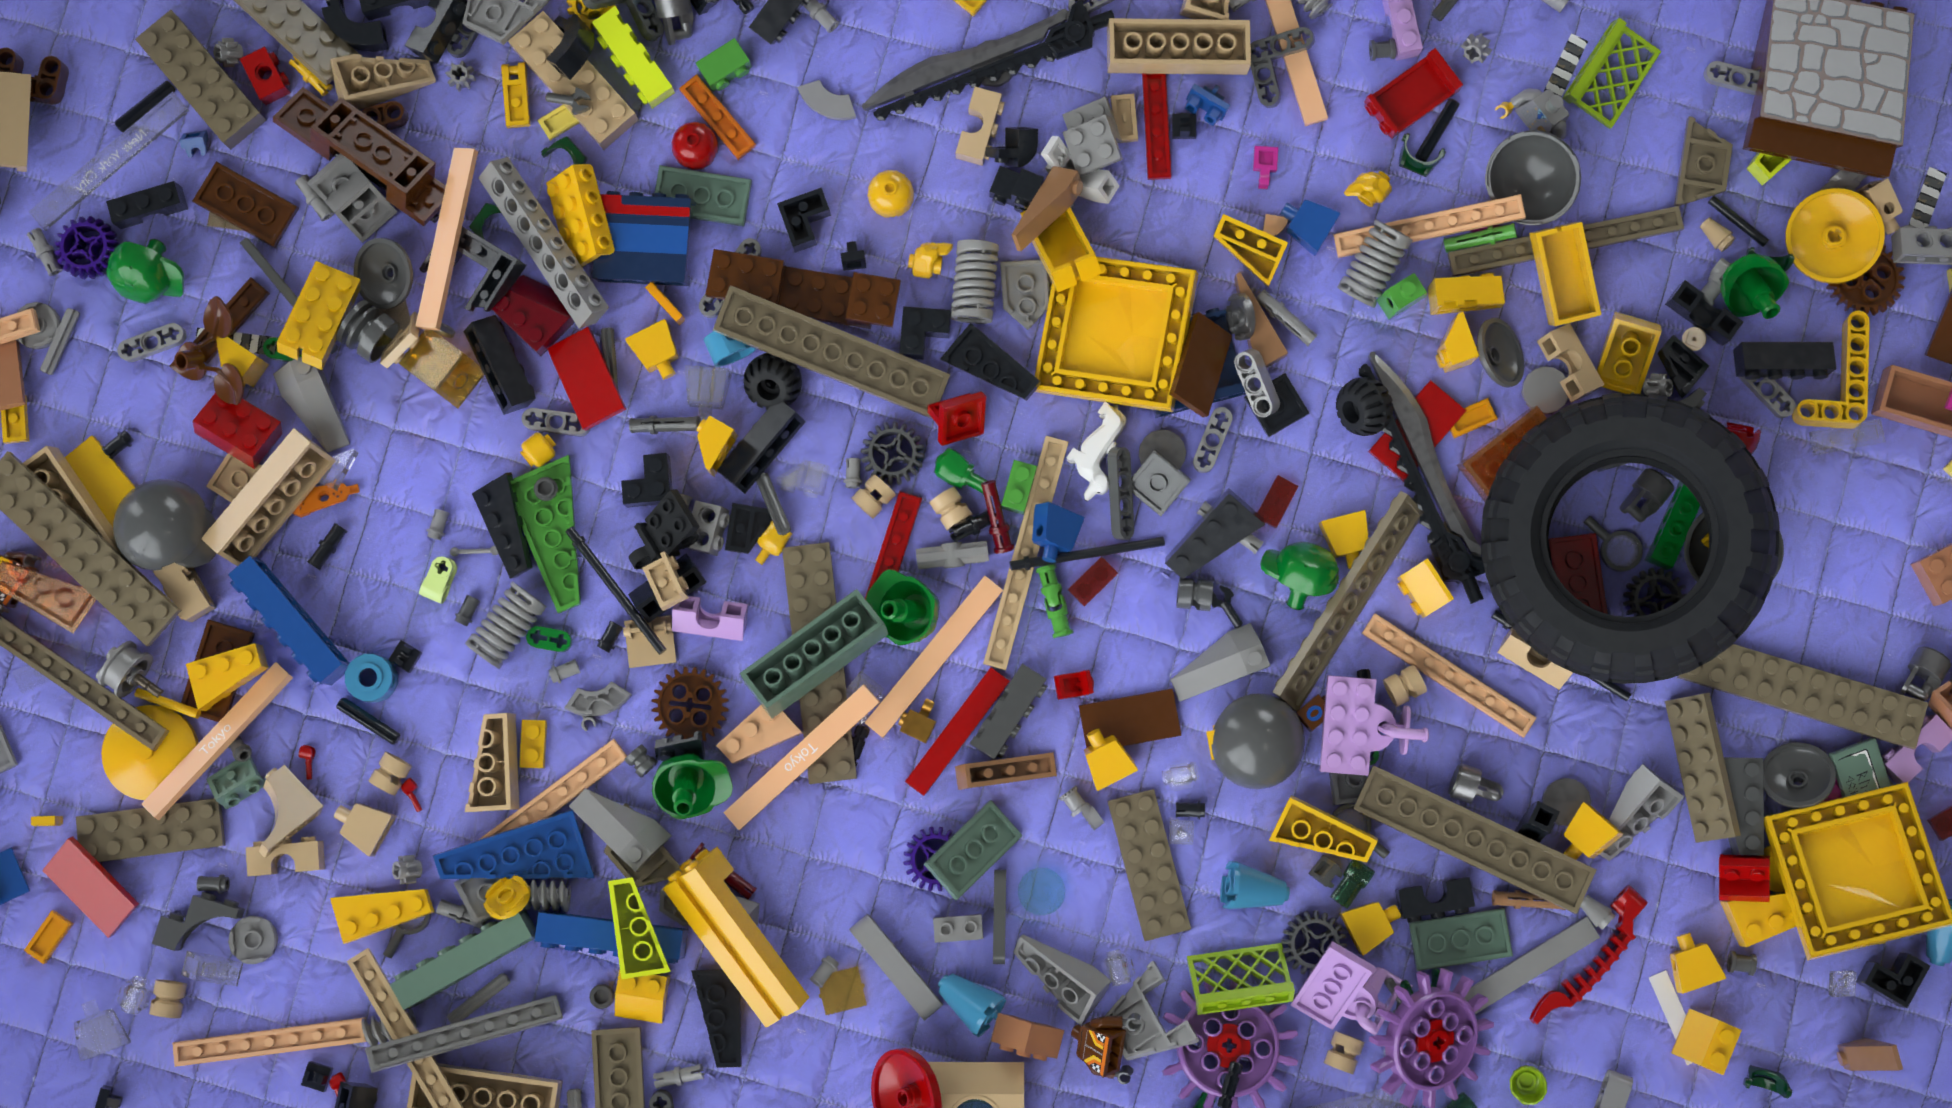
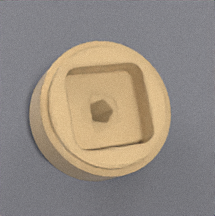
[1682,327,1707,351]

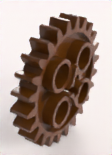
[1826,245,1905,316]
[651,667,730,741]

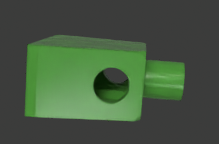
[1376,273,1427,320]

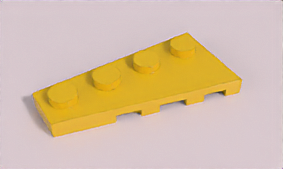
[330,889,434,944]

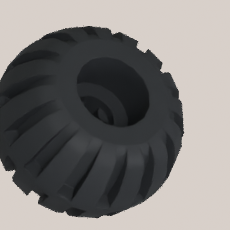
[743,353,802,410]
[1336,377,1393,436]

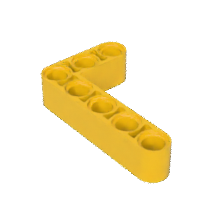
[1792,310,1870,429]

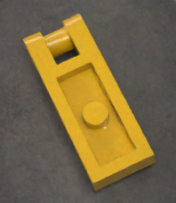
[501,62,531,129]

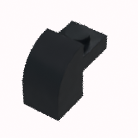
[985,127,1038,167]

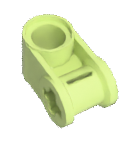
[419,556,457,604]

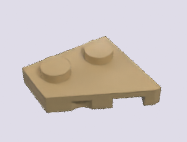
[380,311,420,369]

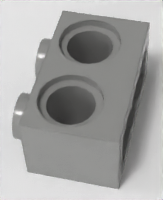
[687,500,730,556]
[933,914,983,943]

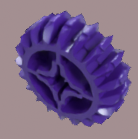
[54,216,120,280]
[903,827,952,891]

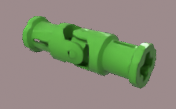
[1036,564,1074,638]

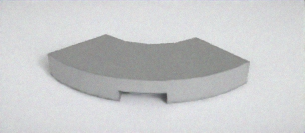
[797,80,856,120]
[564,681,632,717]

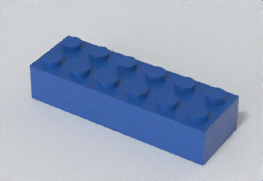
[228,556,350,686]
[534,911,689,964]

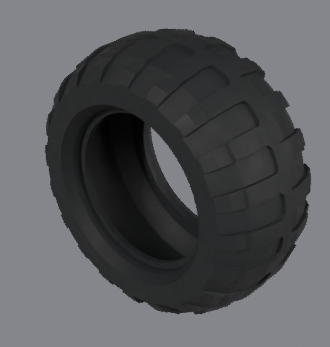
[1481,393,1780,684]

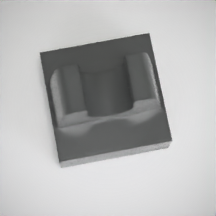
[1308,855,1342,888]

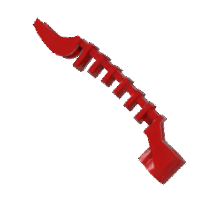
[1529,885,1648,1025]

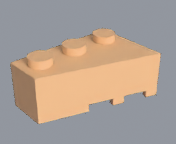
[716,705,803,764]

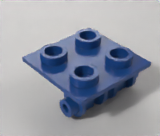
[0,847,30,905]

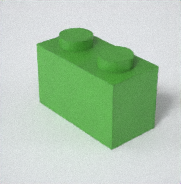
[696,38,752,92]
[1001,460,1037,515]

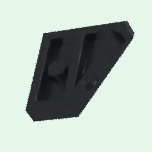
[1657,335,1709,398]
[725,503,772,554]
[654,731,705,761]

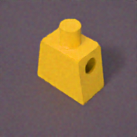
[625,319,679,380]
[1319,510,1368,569]
[1084,729,1138,791]
[1563,802,1623,860]
[1339,902,1402,956]
[1670,932,1726,994]

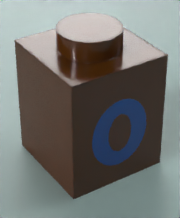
[1295,694,1325,732]

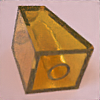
[398,329,484,409]

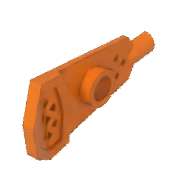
[292,483,360,518]

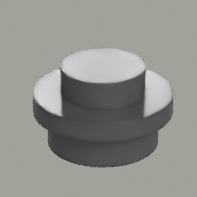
[534,477,558,501]

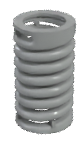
[1337,219,1413,308]
[950,239,999,324]
[465,581,547,669]

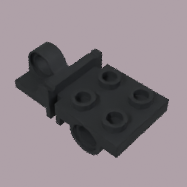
[628,489,700,569]

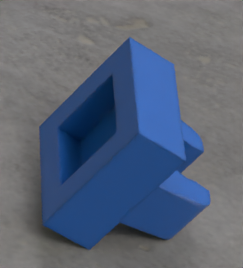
[179,130,209,157]

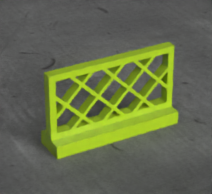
[1562,18,1661,129]
[1187,943,1295,1015]

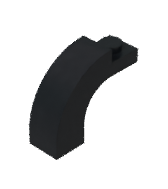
[321,0,389,52]
[546,13,595,80]
[1515,801,1560,843]

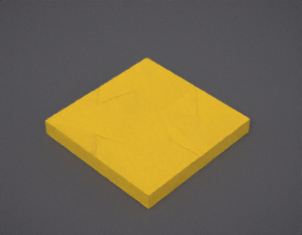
[1035,257,1199,412]
[1764,782,1952,961]

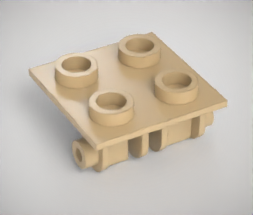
[623,615,677,668]

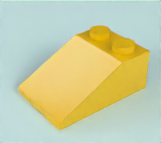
[1597,312,1662,394]

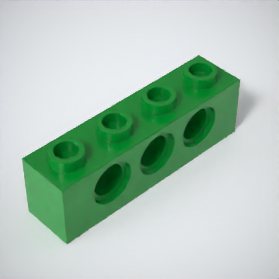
[1645,481,1700,570]

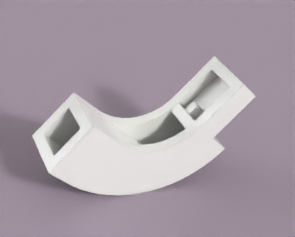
[1041,136,1120,204]

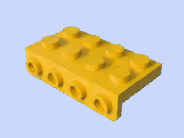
[546,164,615,267]

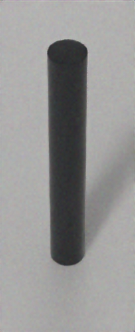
[1708,196,1769,247]

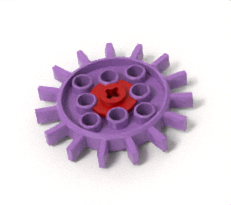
[1369,968,1494,1108]
[1162,975,1298,1108]

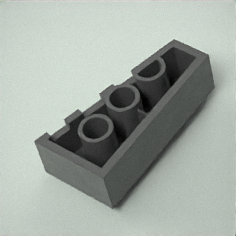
[1724,757,1764,855]

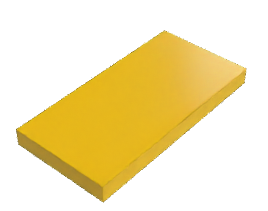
[65,435,135,527]

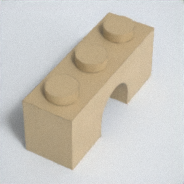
[955,87,1005,166]
[1537,323,1604,403]
[1497,627,1573,690]
[245,836,325,876]

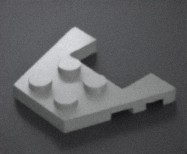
[462,0,550,45]
[1105,961,1200,1061]

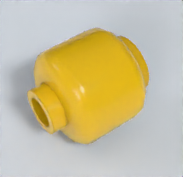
[520,432,556,467]

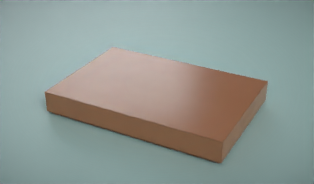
[0,340,26,411]

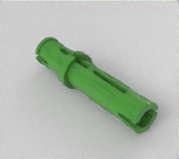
[1443,223,1517,253]

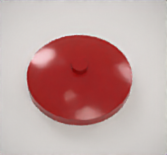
[871,1048,942,1108]

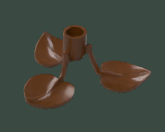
[170,296,244,405]

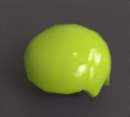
[1509,1065,1547,1105]

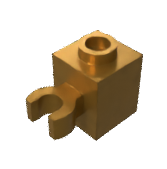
[898,698,937,744]

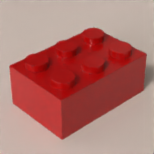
[192,392,282,469]

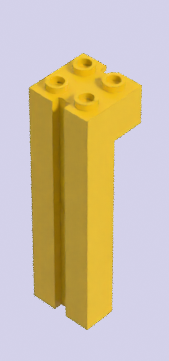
[662,847,809,1027]

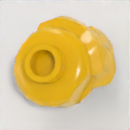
[1344,171,1392,207]
[908,242,953,279]

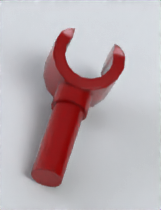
[298,745,316,780]
[401,778,422,812]
[329,1072,346,1096]

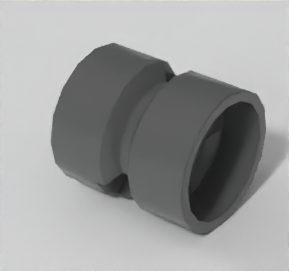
[1176,577,1213,611]

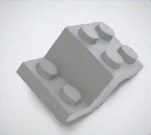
[1062,97,1123,177]
[307,153,397,243]

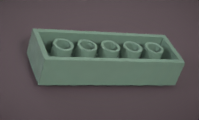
[739,589,888,719]
[390,910,536,1010]

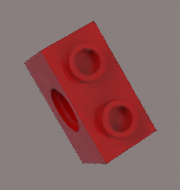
[240,46,290,105]

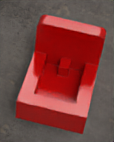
[1054,670,1094,700]

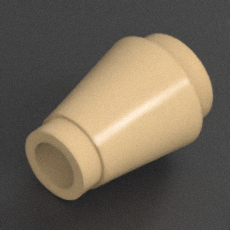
[1700,217,1735,252]

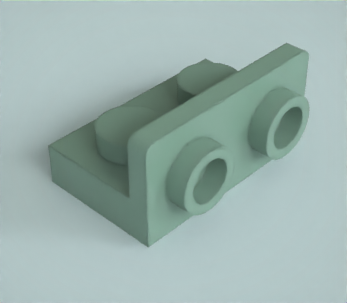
[206,757,265,809]

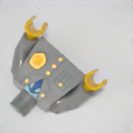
[1495,88,1569,140]

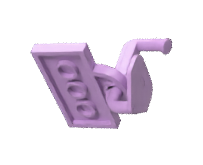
[1319,675,1429,776]
[1291,941,1413,1035]

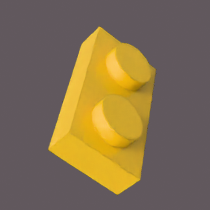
[1,395,30,444]
[519,720,547,769]

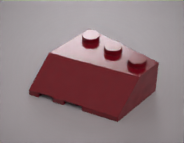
[491,275,575,356]

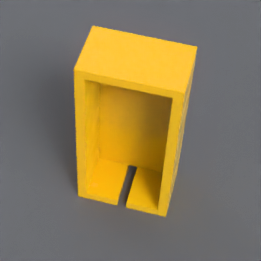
[1020,207,1102,292]
[1529,222,1602,326]
[277,261,360,370]

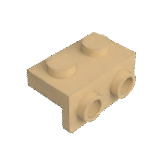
[642,551,689,611]

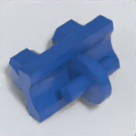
[1185,83,1230,126]

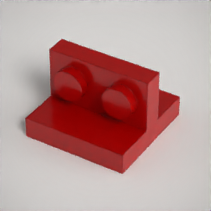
[927,391,986,446]
[1719,854,1770,902]

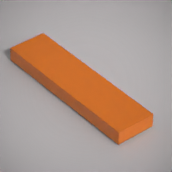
[679,74,756,161]

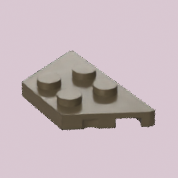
[1674,116,1733,206]
[604,803,681,888]

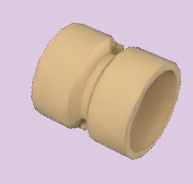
[851,474,896,519]
[929,486,973,531]
[1383,665,1427,707]
[368,751,412,796]
[149,979,187,1018]
[1324,1031,1365,1074]

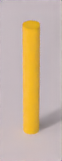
[134,688,201,719]

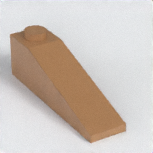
[1012,166,1083,251]
[1234,272,1288,368]
[955,752,1057,790]
[1837,1038,1903,1071]

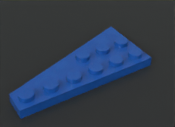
[433,809,595,879]

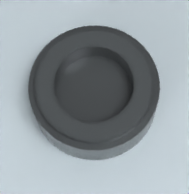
[589,984,615,1009]

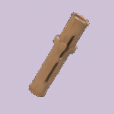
[1492,890,1565,910]

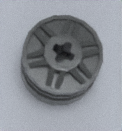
[336,300,400,363]

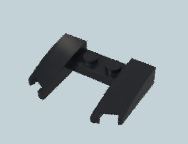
[419,226,527,312]

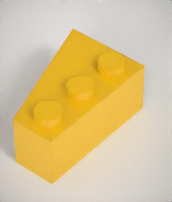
[1213,214,1288,287]
[1427,273,1505,315]
[186,643,269,711]

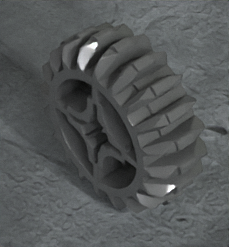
[861,421,925,486]
[1623,568,1687,617]
[1281,910,1347,974]

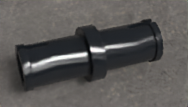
[949,510,997,542]
[307,523,347,570]

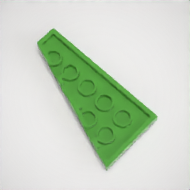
[511,455,581,614]

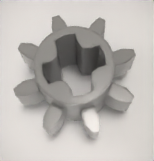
[1461,33,1492,64]
[213,38,243,67]
[445,61,476,92]
[1643,373,1673,397]
[392,855,422,884]

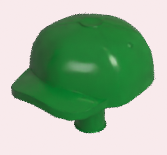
[106,239,185,304]
[1720,254,1789,319]
[1260,542,1339,610]
[866,569,940,645]
[652,754,733,819]

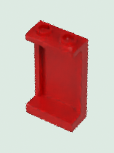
[1364,48,1463,139]

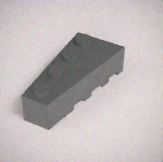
[970,663,1048,760]

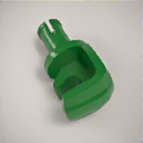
[934,448,987,495]

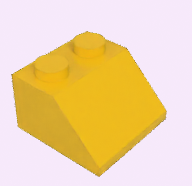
[1436,312,1479,373]
[216,336,269,388]
[697,415,738,477]
[1397,558,1454,618]
[615,969,671,1024]
[1671,1008,1742,1075]

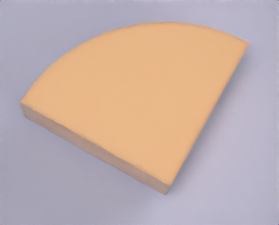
[1263,214,1288,236]

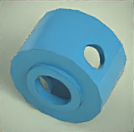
[703,331,757,367]
[345,654,398,702]

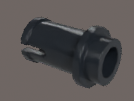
[102,430,134,459]
[597,621,623,653]
[1176,801,1205,820]

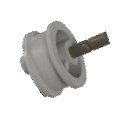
[96,641,164,698]

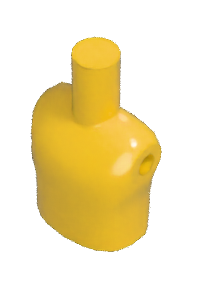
[755,521,793,565]

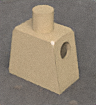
[1855,178,1903,235]
[334,803,397,857]

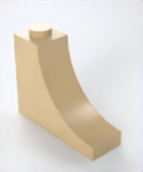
[259,765,323,858]

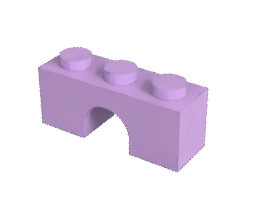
[1382,0,1423,61]
[672,596,748,641]
[1882,714,1952,784]

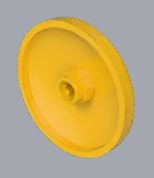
[1785,188,1885,284]
[101,705,198,800]

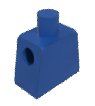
[1280,200,1340,256]
[1032,502,1085,563]

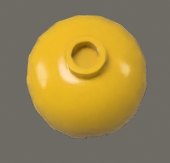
[867,170,914,218]

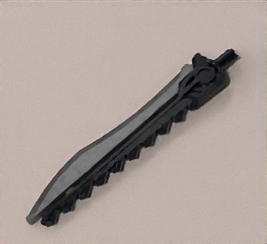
[862,0,1115,121]
[1359,352,1485,604]

